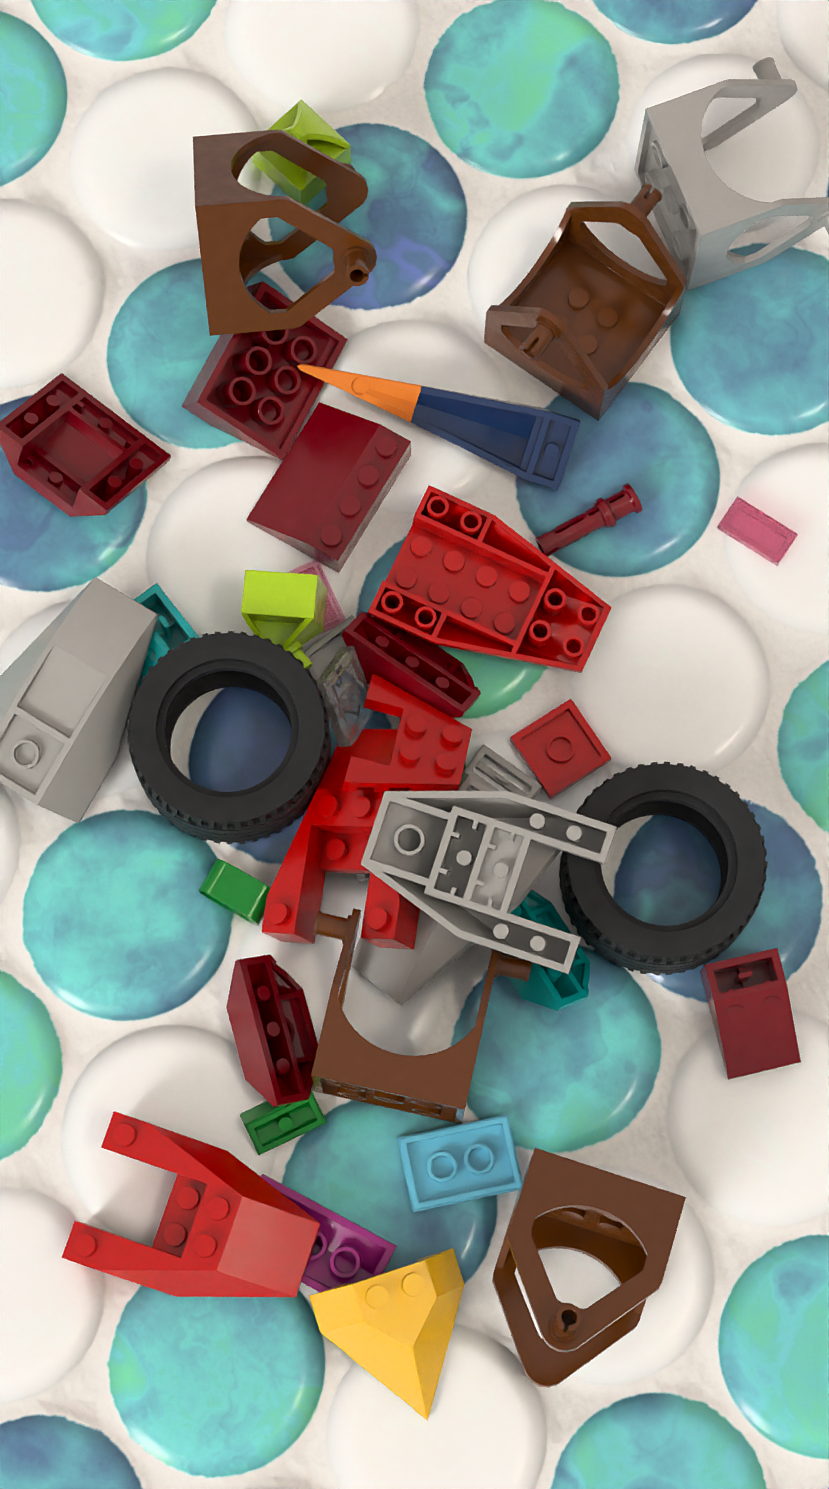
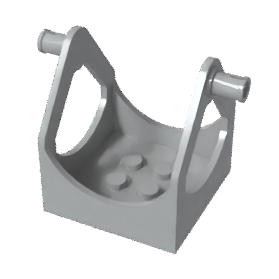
[634,57,829,291]

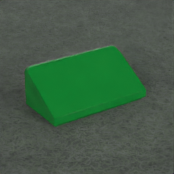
[240,1090,327,1155]

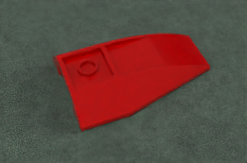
[368,485,612,673]

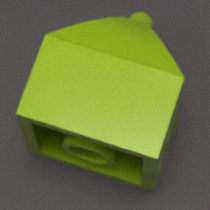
[253,99,351,205]
[241,570,328,669]

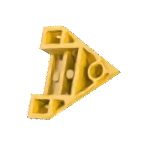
[309,1248,464,1420]

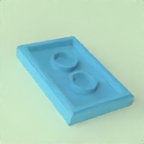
[397,1114,522,1213]

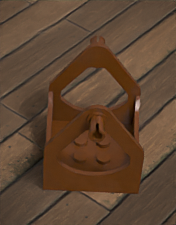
[193,130,377,336]
[484,183,687,421]
[311,908,532,1124]
[492,1148,686,1388]

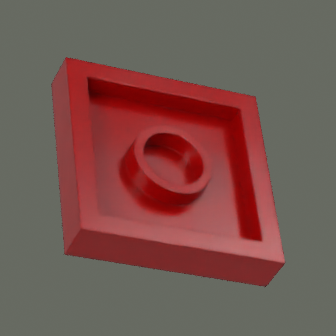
[510,699,611,799]

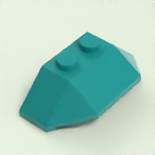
[490,889,590,1011]

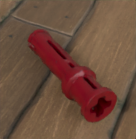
[535,483,643,557]

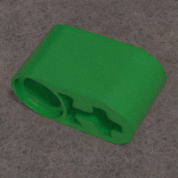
[198,859,271,926]

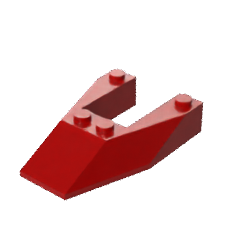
[261,728,420,950]
[61,1111,321,1297]

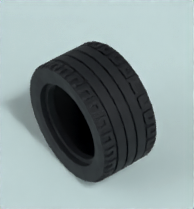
[127,631,331,844]
[559,761,768,976]

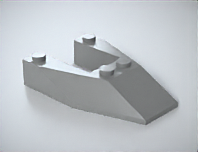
[361,791,617,974]

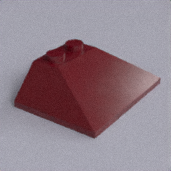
[0,373,171,517]

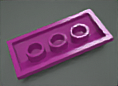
[261,1174,397,1292]

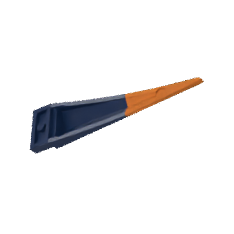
[297,364,580,490]

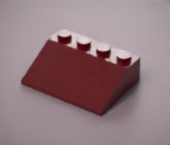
[182,281,348,460]
[246,402,411,573]

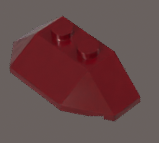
[342,612,481,718]
[226,954,318,1107]

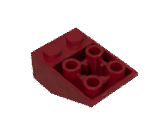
[700,948,801,1080]

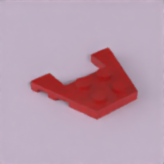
[342,674,472,792]

